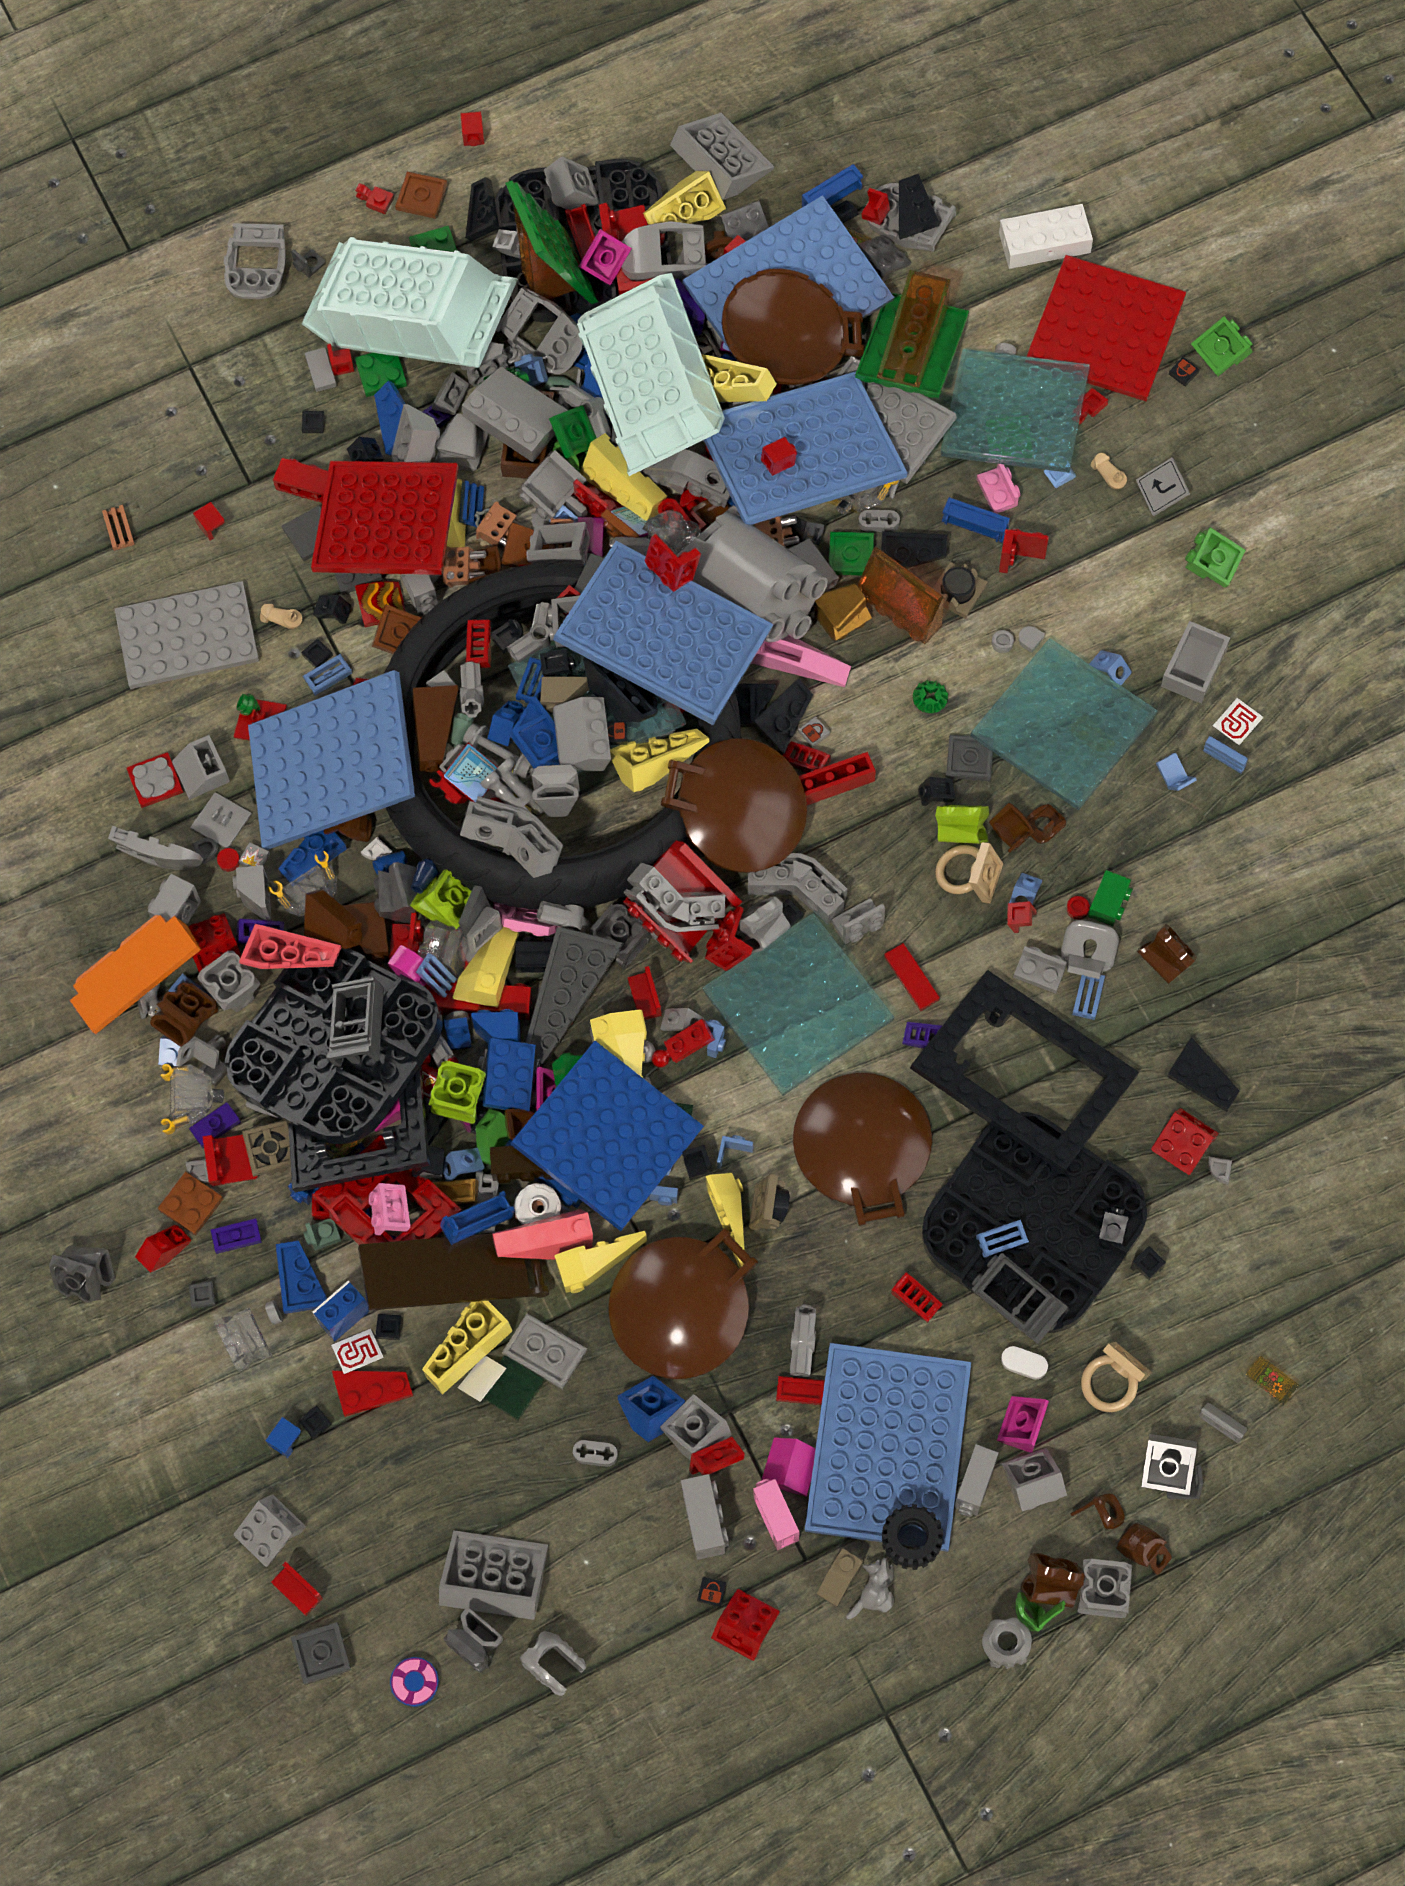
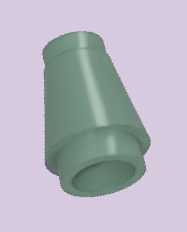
[448,713,474,747]

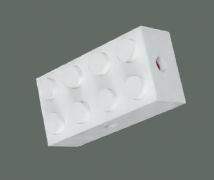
[999,204,1093,269]

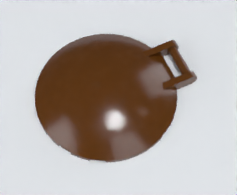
[722,269,864,385]
[661,738,807,873]
[793,1073,932,1226]
[609,1228,758,1379]

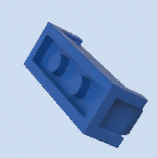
[802,164,863,207]
[942,497,1010,543]
[440,1191,515,1245]

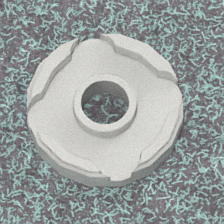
[514,1183,561,1225]

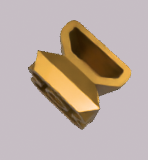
[813,584,872,641]

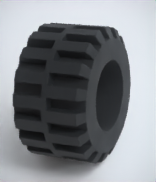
[881,1504,943,1570]

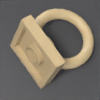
[935,842,1003,904]
[1081,1342,1152,1412]

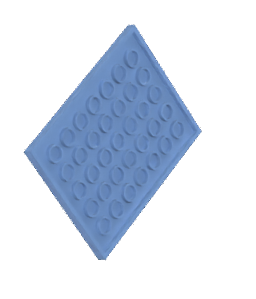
[682,195,894,362]
[704,371,907,525]
[553,541,773,725]
[248,670,415,850]
[805,1343,971,1552]

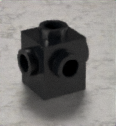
[347,436,384,462]

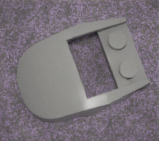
[866,183,956,252]
[621,221,706,281]
[224,223,286,299]
[496,287,583,374]
[108,826,203,870]

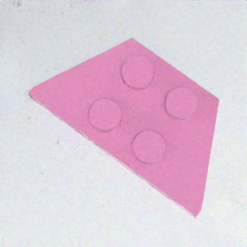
[492,902,559,936]

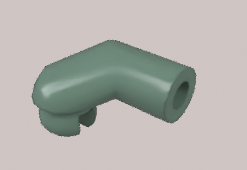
[544,376,576,391]

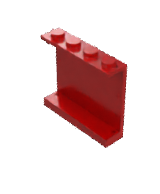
[623,840,742,963]

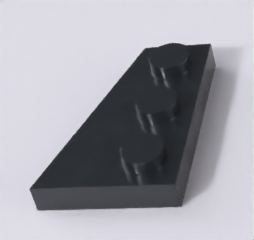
[899,174,939,240]
[465,177,500,241]
[880,531,947,575]
[752,678,813,755]
[1167,1037,1240,1112]

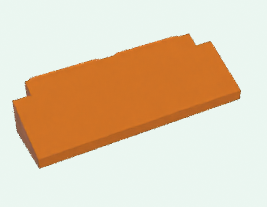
[70,915,201,1034]

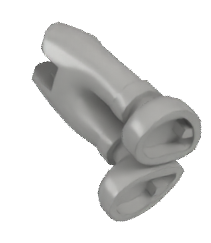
[480,756,544,815]

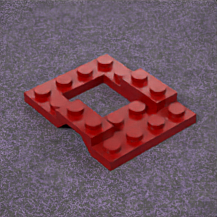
[313,1135,462,1245]

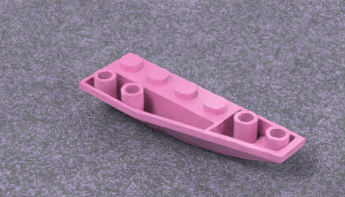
[751,635,851,687]

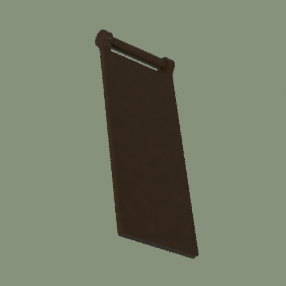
[358,1234,549,1311]

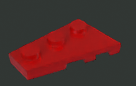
[332,1371,413,1417]

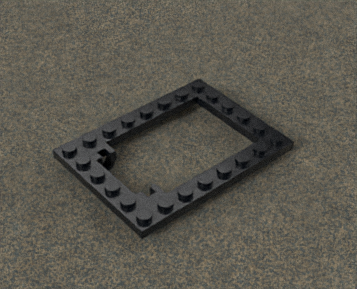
[910,970,1139,1174]
[288,1066,430,1192]

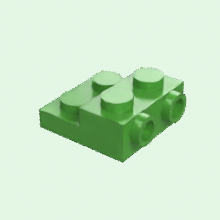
[1191,316,1253,377]
[1185,527,1246,588]

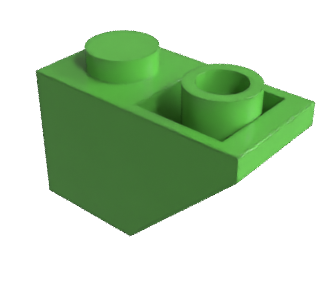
[476,1109,509,1165]

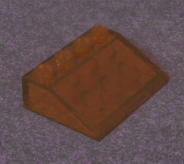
[858,547,945,645]

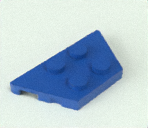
[509,696,559,769]

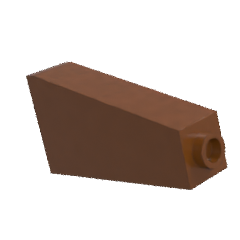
[412,685,458,772]

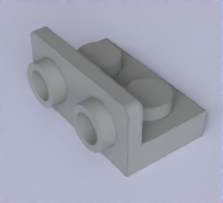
[1013,946,1067,994]

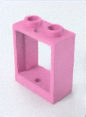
[753,1479,799,1551]

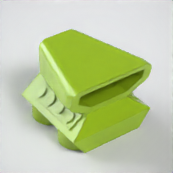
[935,805,990,844]
[410,869,472,930]
[428,1061,486,1124]

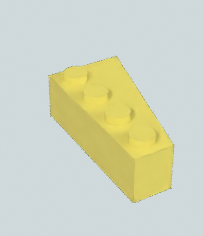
[702,354,777,402]
[580,433,667,521]
[422,1301,512,1395]

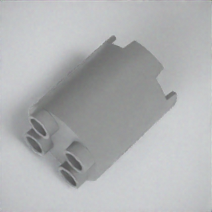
[687,513,828,642]

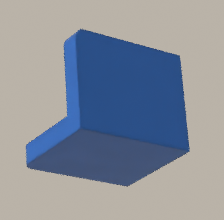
[265,1417,301,1458]

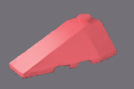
[239,924,341,969]
[492,1209,593,1260]

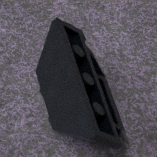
[583,657,658,722]

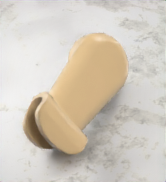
[1091,453,1127,490]
[260,604,302,629]

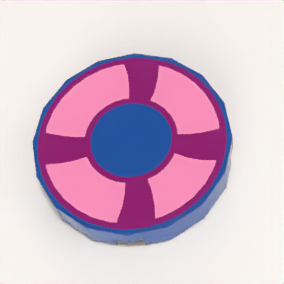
[390,1657,439,1707]

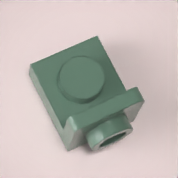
[303,1218,341,1250]

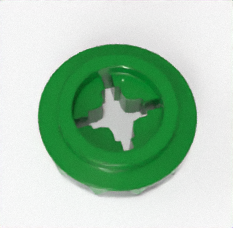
[913,679,948,713]

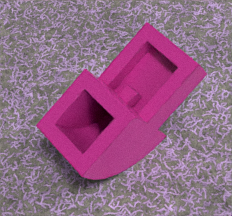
[388,945,431,986]

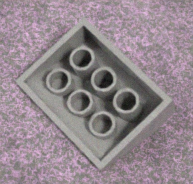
[670,113,774,200]
[462,367,568,462]
[439,1530,548,1620]

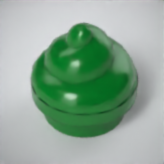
[236,694,260,716]

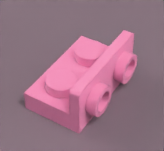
[977,461,1020,514]
[369,1183,411,1235]

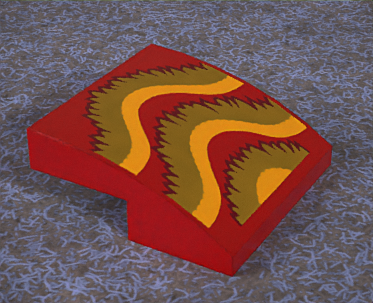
[355,581,406,628]

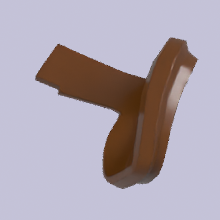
[704,231,733,264]
[1026,804,1066,844]
[1070,1494,1125,1530]

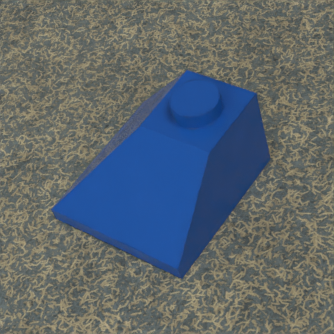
[618,1376,685,1442]

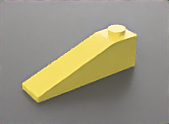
[643,171,726,225]
[610,729,709,792]
[706,1173,744,1269]

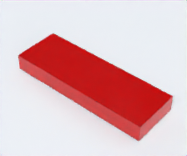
[884,943,940,1012]

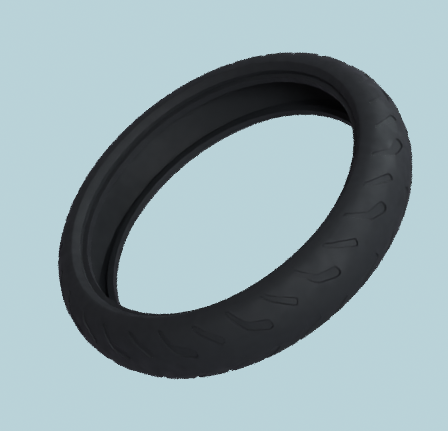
[383,562,741,909]

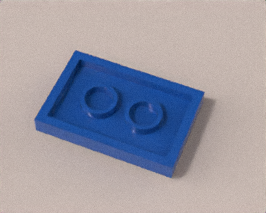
[483,1038,536,1111]

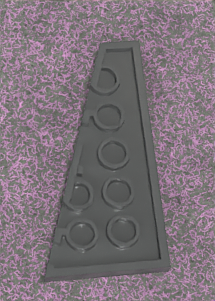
[525,927,624,1065]

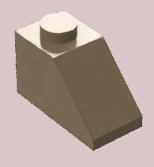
[541,677,589,713]
[817,1548,863,1607]

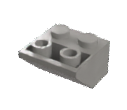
[172,735,230,800]

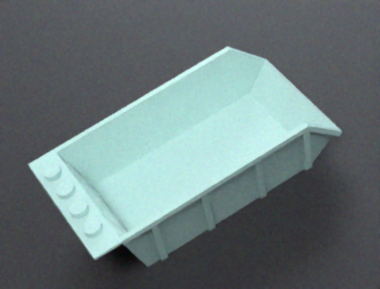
[301,237,518,368]
[577,273,725,476]

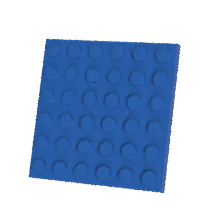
[511,1041,704,1231]

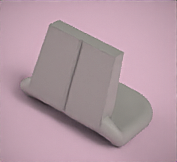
[1061,920,1119,979]

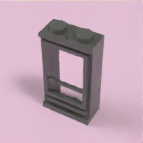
[327,976,384,1068]
[972,1253,1069,1346]

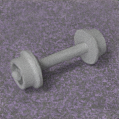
[463,724,534,779]

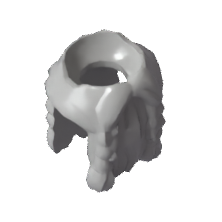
[982,1617,1032,1669]
[519,1631,586,1696]

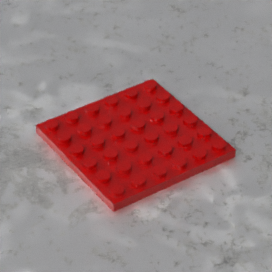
[1025,255,1186,402]
[311,461,459,575]

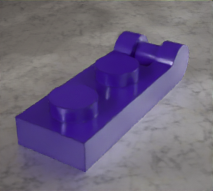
[674,278,705,335]

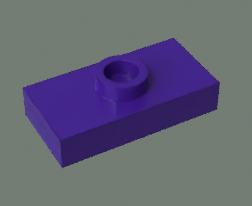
[189,1102,241,1148]
[211,1218,262,1254]

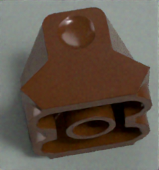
[1137,923,1197,984]
[150,983,219,1047]
[1021,1553,1084,1608]

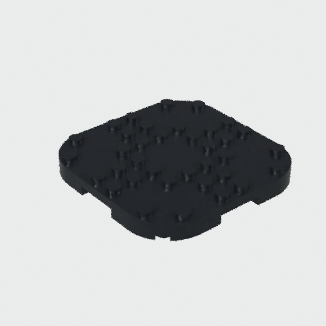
[495,159,672,323]
[225,948,442,1144]
[922,1112,1147,1333]

